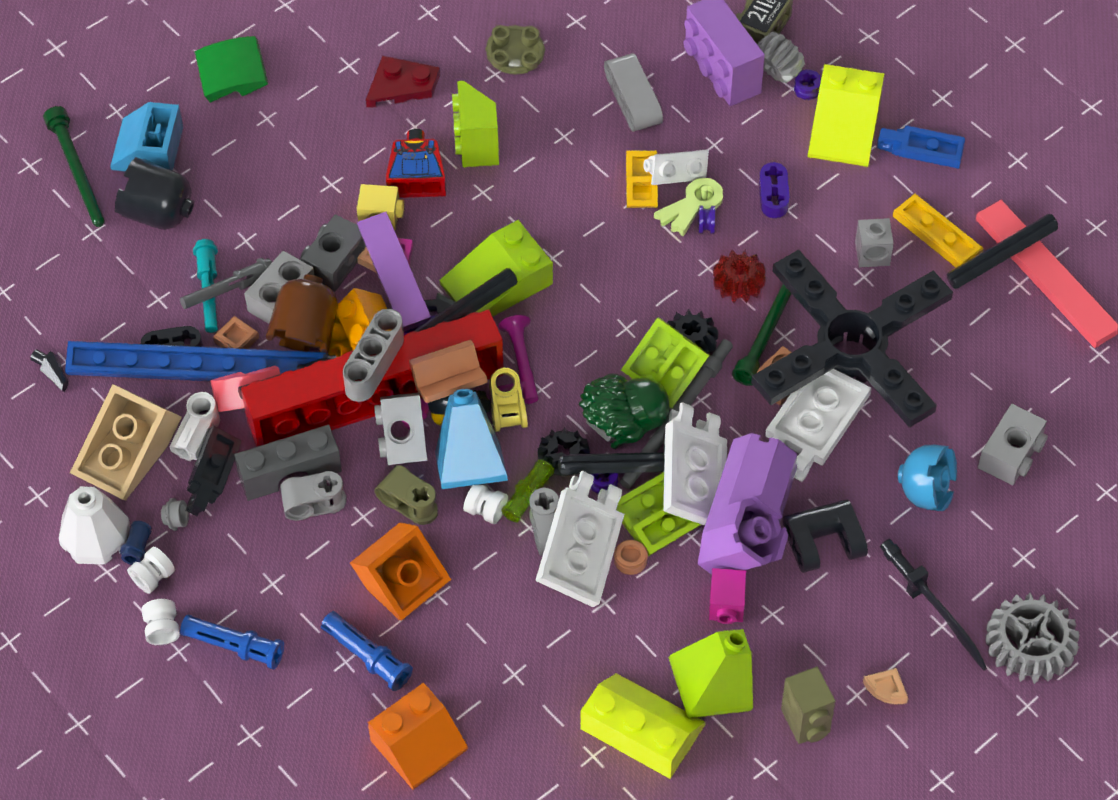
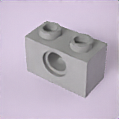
[374,392,427,465]
[978,404,1048,486]

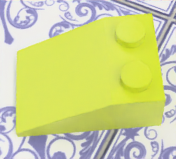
[808,64,884,167]

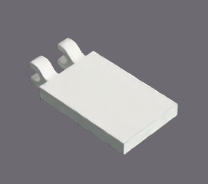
[765,369,871,482]
[663,403,727,526]
[535,471,624,607]

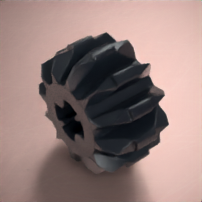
[668,309,718,354]

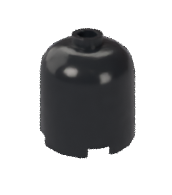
[115,157,194,230]

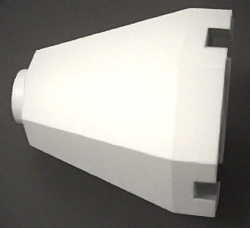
[59,487,130,564]

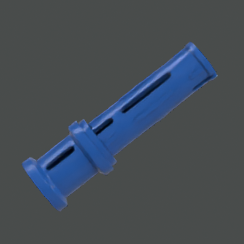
[321,611,413,691]
[180,614,284,670]

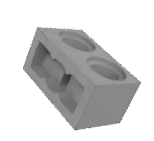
[244,251,314,324]

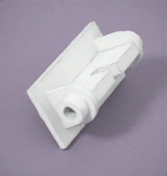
[643,150,709,185]

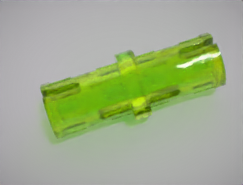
[501,459,554,522]

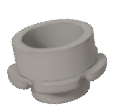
[161,498,189,531]

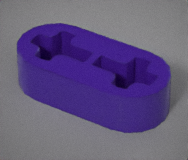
[759,162,789,218]

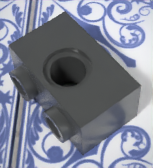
[300,214,366,292]

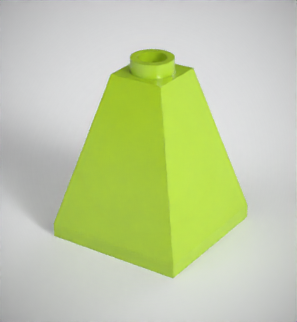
[669,629,753,718]

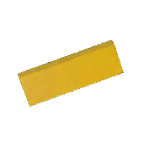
[893,194,984,267]

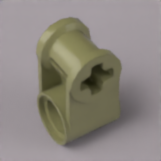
[374,465,438,525]

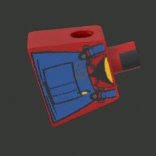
[386,129,446,198]

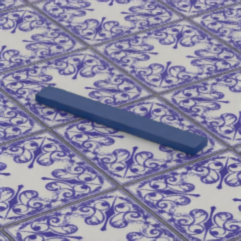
[65,341,326,381]

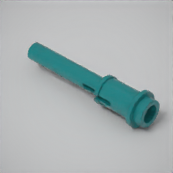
[193,239,218,333]

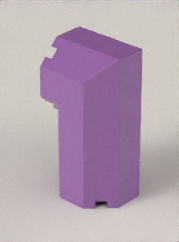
[698,433,797,575]

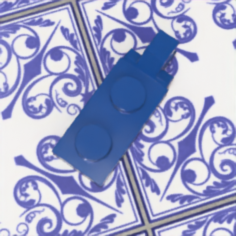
[877,125,965,169]

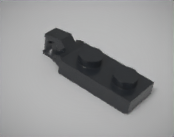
[185,425,242,516]

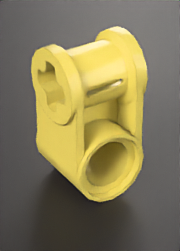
[489,368,528,432]

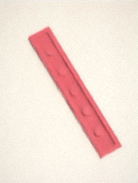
[976,200,1118,348]

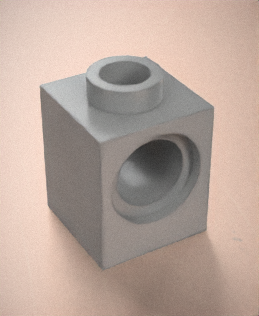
[855,218,893,267]

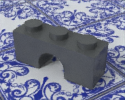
[234,425,342,501]

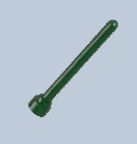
[43,106,105,227]
[732,284,792,386]

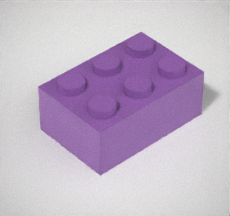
[683,0,764,107]

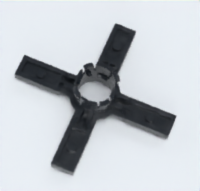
[751,249,953,428]

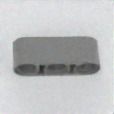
[604,53,663,132]
[343,309,404,402]

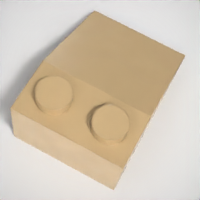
[70,384,182,501]

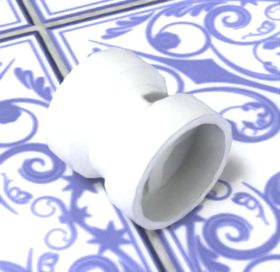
[463,484,508,525]
[127,547,175,594]
[142,599,180,645]

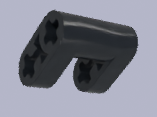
[783,499,868,573]

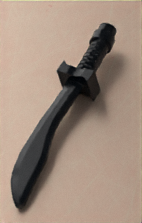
[880,539,987,670]

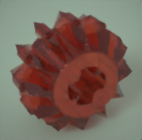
[713,250,766,304]

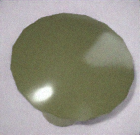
[485,25,545,75]

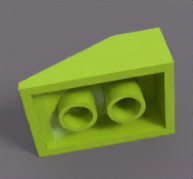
[440,220,553,317]

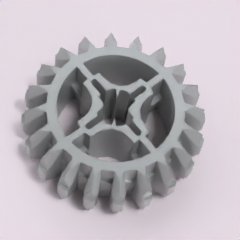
[985,593,1079,684]

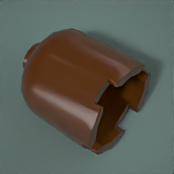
[266,275,338,353]

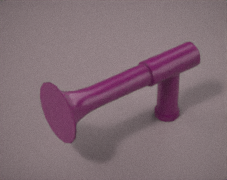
[497,315,539,404]

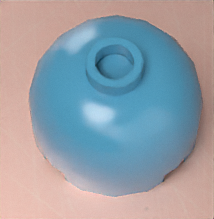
[898,445,957,511]

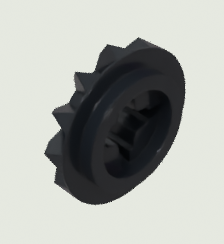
[538,427,590,476]

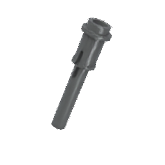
[180,258,272,309]

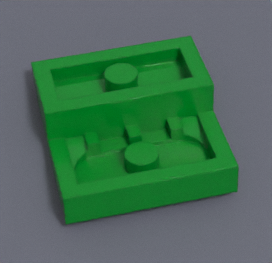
[195,36,268,103]

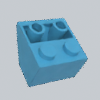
[110,102,183,171]

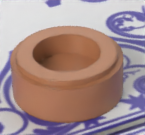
[614,540,648,575]

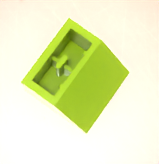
[452,81,499,167]

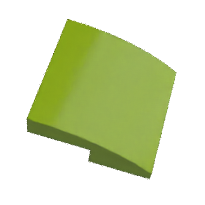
[621,317,710,408]
[616,472,701,556]

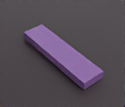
[357,212,431,332]

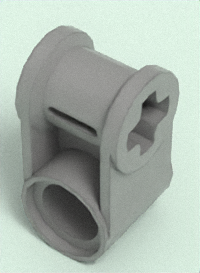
[280,471,347,521]
[529,488,559,556]

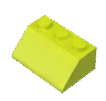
[581,673,706,779]

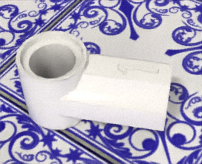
[170,392,220,461]

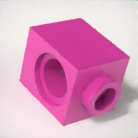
[709,568,746,624]

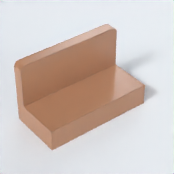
[409,340,488,403]

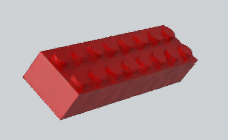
[241,309,504,447]

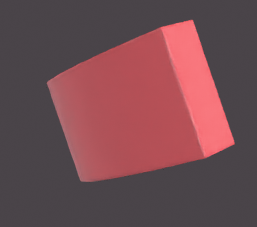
[210,366,280,412]

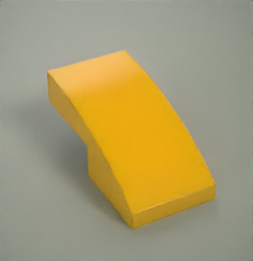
[626,151,658,208]

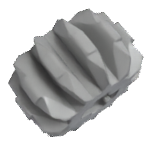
[757,32,805,83]

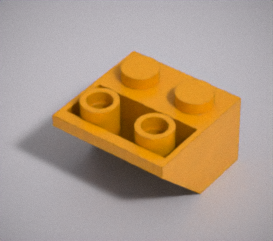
[328,288,391,357]

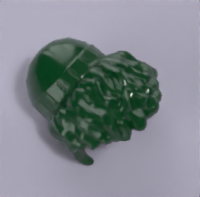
[579,374,670,449]

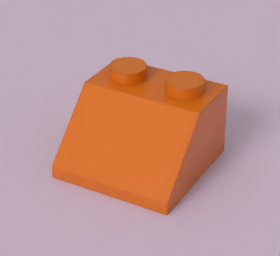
[350,522,452,621]
[368,682,468,790]

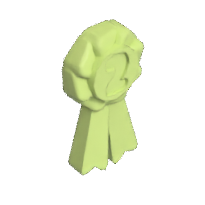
[654,178,723,236]

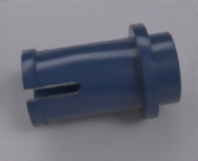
[120,521,152,565]

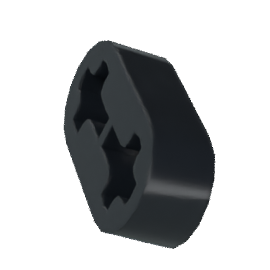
[140,326,203,347]

